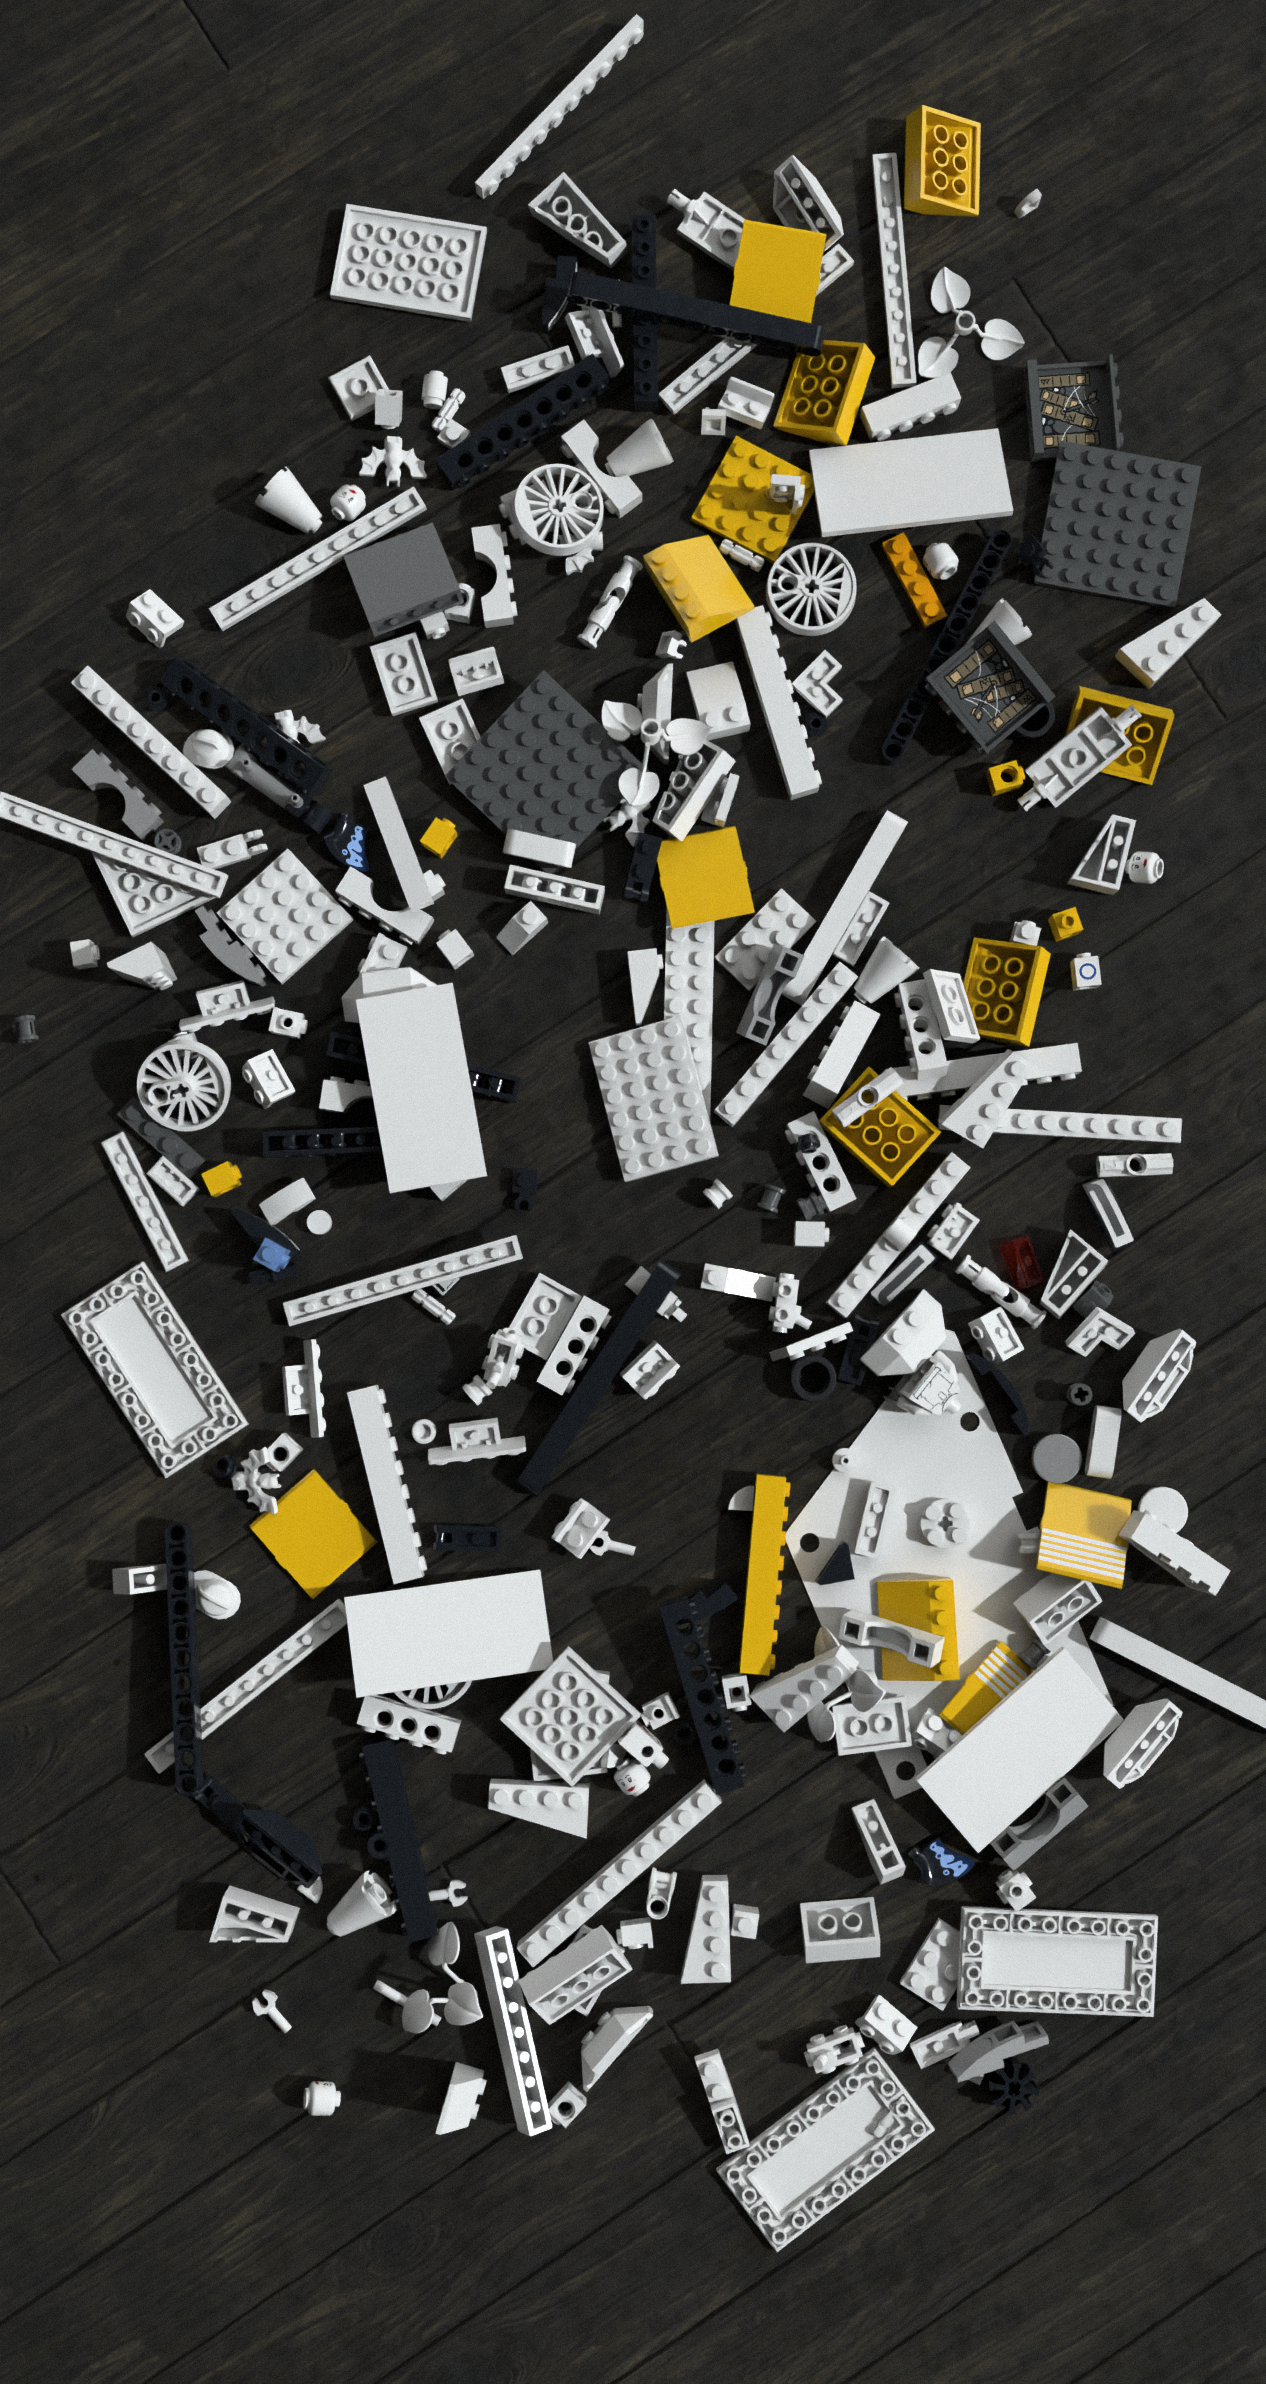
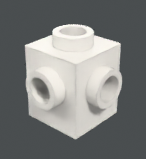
[995,1869,1036,1912]

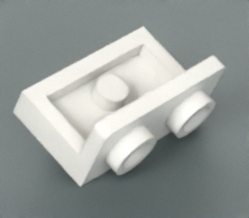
[126,589,184,648]
[448,647,504,696]
[927,1202,980,1260]
[620,1340,680,1400]
[910,1708,962,1759]
[855,1995,917,2055]

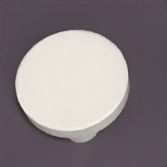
[1137,1487,1188,1533]

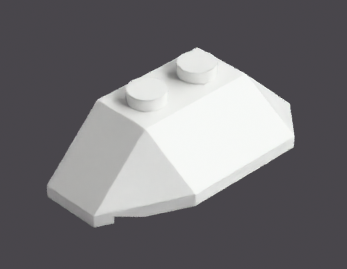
[773,155,844,251]
[637,664,673,764]
[342,967,437,1023]
[860,1289,946,1376]
[1122,1329,1196,1422]
[1103,1698,1183,1789]
[581,2006,653,2092]

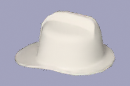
[183,729,234,769]
[194,1570,241,1619]

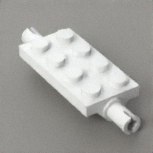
[667,189,746,272]
[1017,704,1141,812]

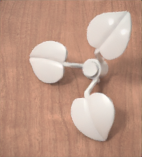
[918,267,1024,378]
[602,700,711,807]
[807,1626,886,1742]
[402,1922,483,2034]

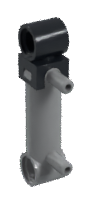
[224,746,333,834]

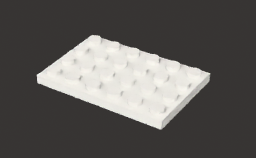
[330,204,487,322]
[588,1015,719,1182]

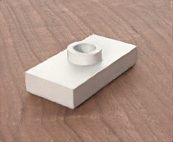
[146,1156,200,1207]

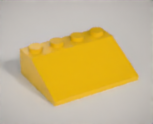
[904,105,981,217]
[773,340,875,446]
[643,535,755,643]
[1065,686,1174,785]
[963,937,1051,1047]
[819,1067,941,1188]
[876,1577,960,1681]

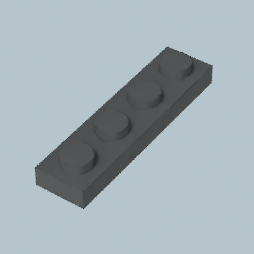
[117,1097,206,1179]

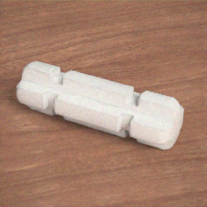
[432,388,465,433]
[719,539,764,572]
[412,1289,456,1325]
[869,2095,909,2138]

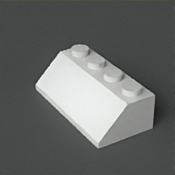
[518,1925,633,2025]

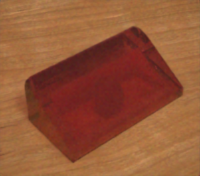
[1000,1235,1045,1290]

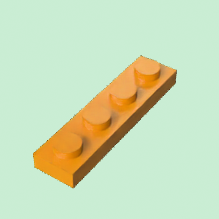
[882,532,947,629]

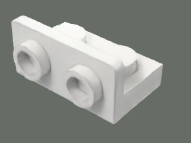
[718,377,774,429]
[769,474,805,514]
[701,773,739,827]
[357,933,408,975]
[242,1049,295,1109]
[968,1306,1024,1365]
[552,1498,610,1559]

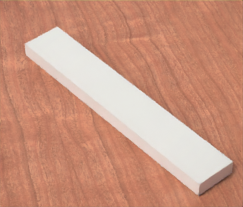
[363,776,434,912]
[101,1132,189,1272]

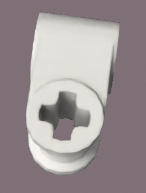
[646,1867,677,1919]

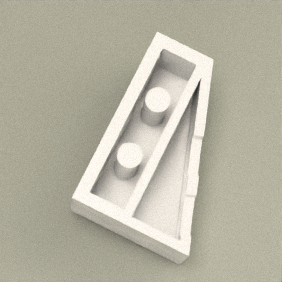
[1040,1229,1108,1320]
[209,1885,300,1942]

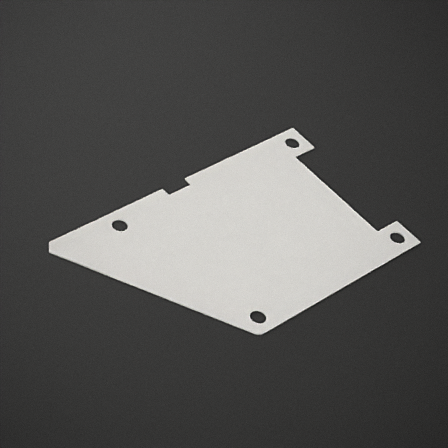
[786,1329,1114,1799]

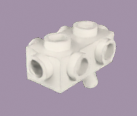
[769,1273,812,1333]
[482,1328,525,1389]
[804,2025,865,2074]

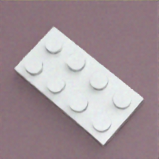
[715,888,816,991]

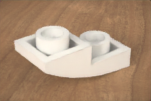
[259,1178,316,1225]

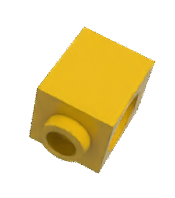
[985,760,1025,796]
[420,817,458,859]
[1048,907,1083,942]
[201,1161,242,1197]

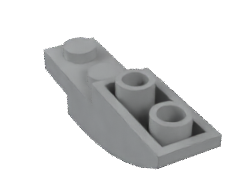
[195,906,266,987]
[948,2020,1049,2083]

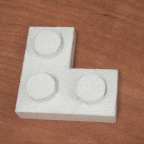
[792,650,843,718]
[1065,1307,1135,1357]

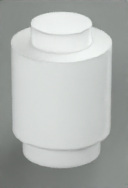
[422,370,448,409]

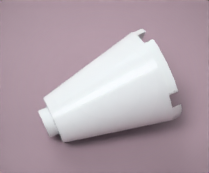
[605,418,674,477]
[255,467,323,534]
[964,598,1032,646]
[854,936,919,1004]
[327,1871,396,1937]

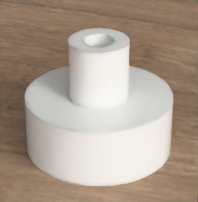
[832,1448,857,1473]

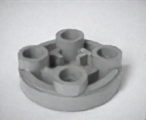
[1032,1434,1082,1483]

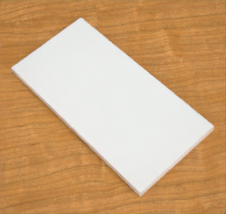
[809,428,1013,537]
[356,983,487,1193]
[61,1261,249,1478]
[344,1570,553,1698]
[915,1646,1124,1853]
[957,1906,1158,2017]
[716,2047,935,2252]

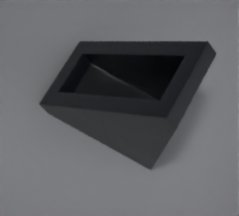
[815,1540,855,1586]

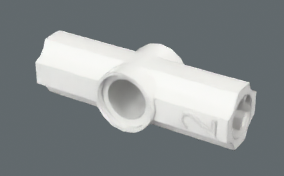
[832,1067,904,1128]
[1096,1153,1173,1177]

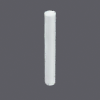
[373,1980,441,2027]

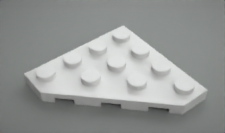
[91,851,216,937]

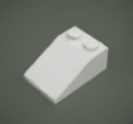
[686,661,750,741]
[435,2062,487,2135]

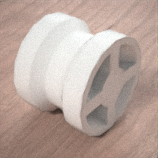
[703,1179,733,1209]
[462,1375,493,1405]
[1018,1531,1041,1553]

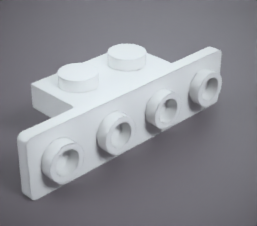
[565,306,624,378]
[179,980,275,1032]
[282,1339,326,1438]
[428,1418,526,1465]

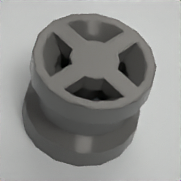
[155,829,182,855]
[796,1192,824,1221]

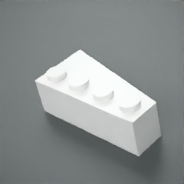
[528,172,629,268]
[1114,598,1222,690]
[652,740,736,842]
[803,1001,880,1109]
[937,1049,1034,1148]
[1119,1510,1231,1596]
[750,1644,859,1732]
[488,1778,589,1839]
[681,1875,731,1984]

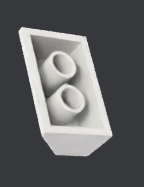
[107,942,177,990]
[1013,1573,1102,1646]
[800,1897,880,1963]

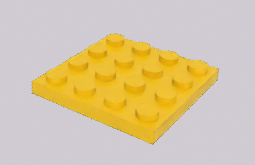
[691,436,815,564]

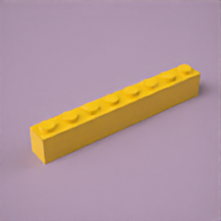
[739,1474,790,1675]

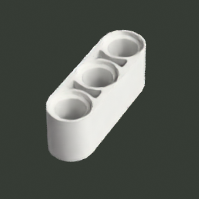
[503,829,576,868]
[1085,1405,1121,1479]

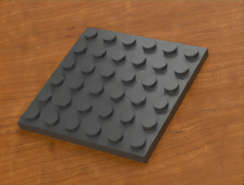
[1033,440,1202,609]
[445,670,649,874]

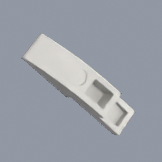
[695,2049,750,2154]

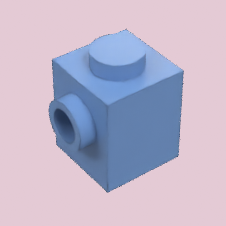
[253,1238,290,1272]

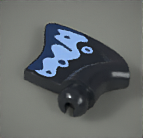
[322,812,370,873]
[908,1837,975,1885]

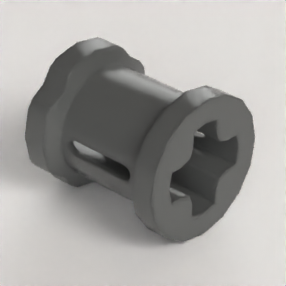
[14,1015,39,1043]
[757,1183,785,1214]
[1066,1383,1092,1405]
[1018,1637,1051,1670]

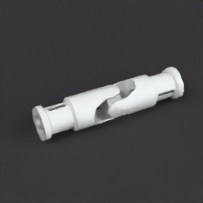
[577,555,643,649]
[955,1255,1047,1330]

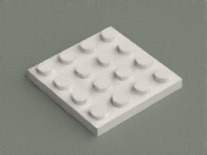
[217,849,353,985]
[500,1646,640,1787]

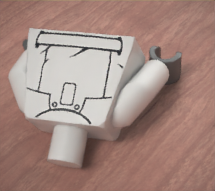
[883,1350,961,1416]

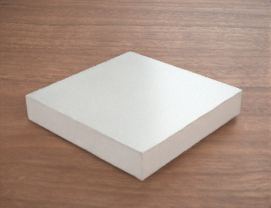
[328,356,389,421]

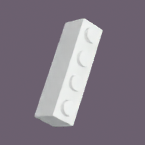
[860,372,961,441]

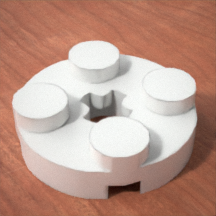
[920,1499,970,1549]

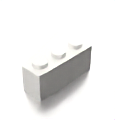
[1067,814,1136,895]

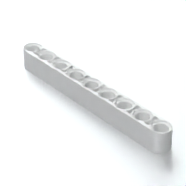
[781,810,908,1006]
[1089,1617,1266,1728]

